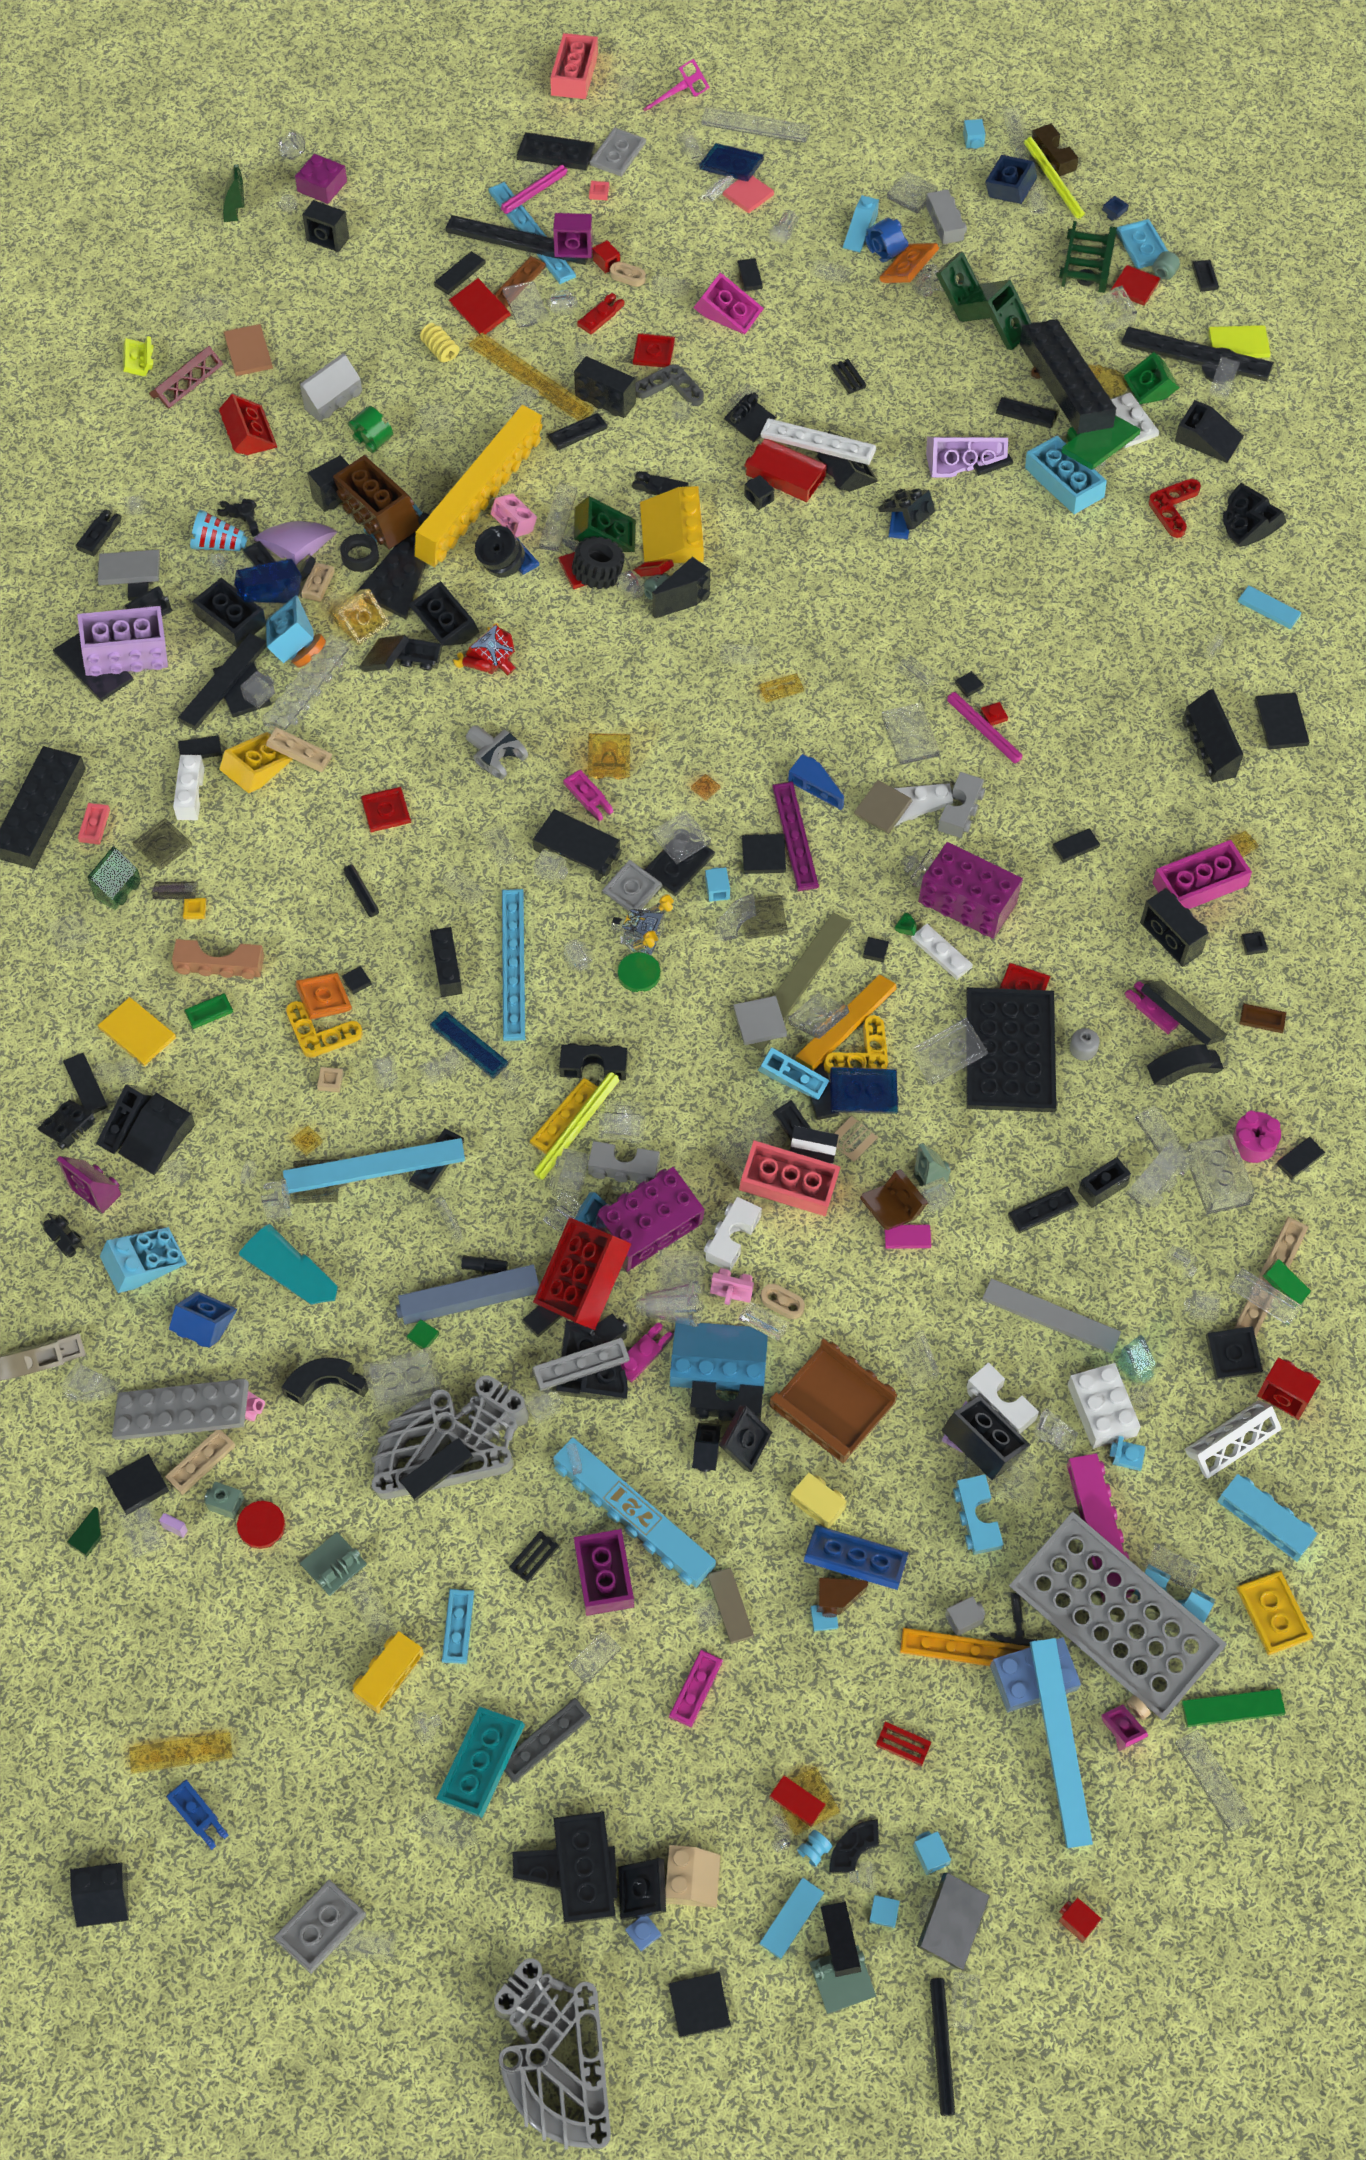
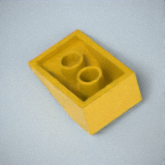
[219,732,293,793]

